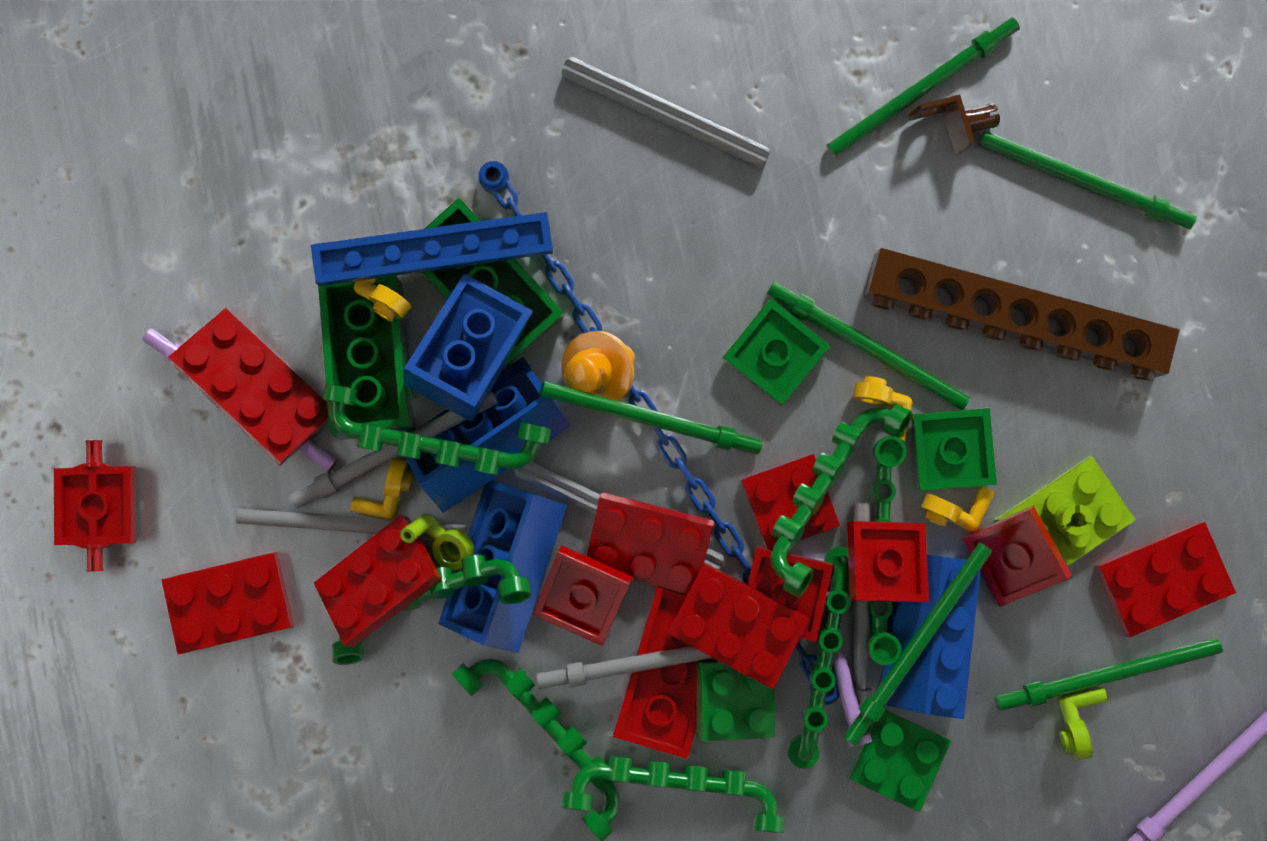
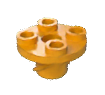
[561,331,635,401]

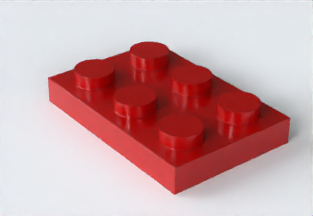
[587,492,715,594]
[314,514,442,648]
[1095,522,1236,638]
[161,552,294,655]
[667,562,810,689]

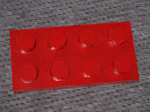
[168,308,329,466]
[613,587,716,759]

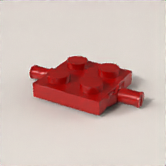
[54,440,136,572]

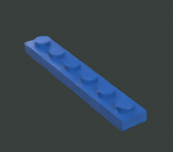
[311,212,553,286]

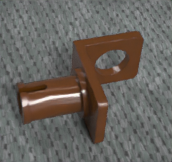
[908,94,1000,154]

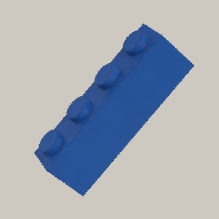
[405,357,571,513]
[438,480,567,653]
[880,555,981,719]

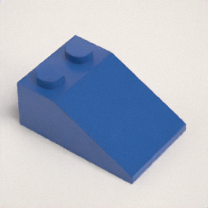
[403,274,533,422]

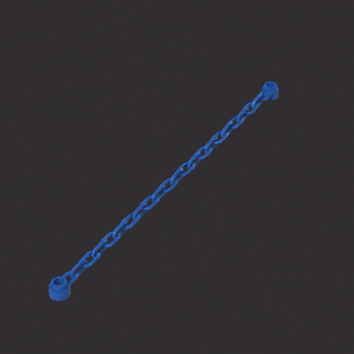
[478,161,840,704]

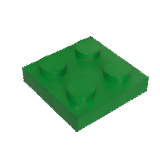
[722,298,830,406]
[911,408,997,491]
[696,660,775,742]
[847,710,952,812]

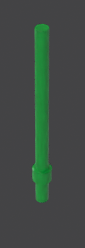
[826,17,1020,157]
[978,130,1197,230]
[766,281,970,410]
[540,381,762,455]
[844,542,993,746]
[995,638,1223,711]

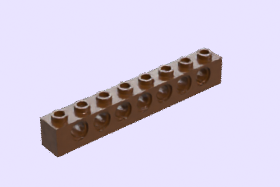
[863,248,1180,381]

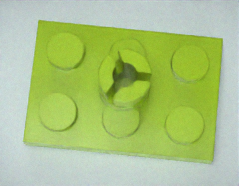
[994,456,1136,566]

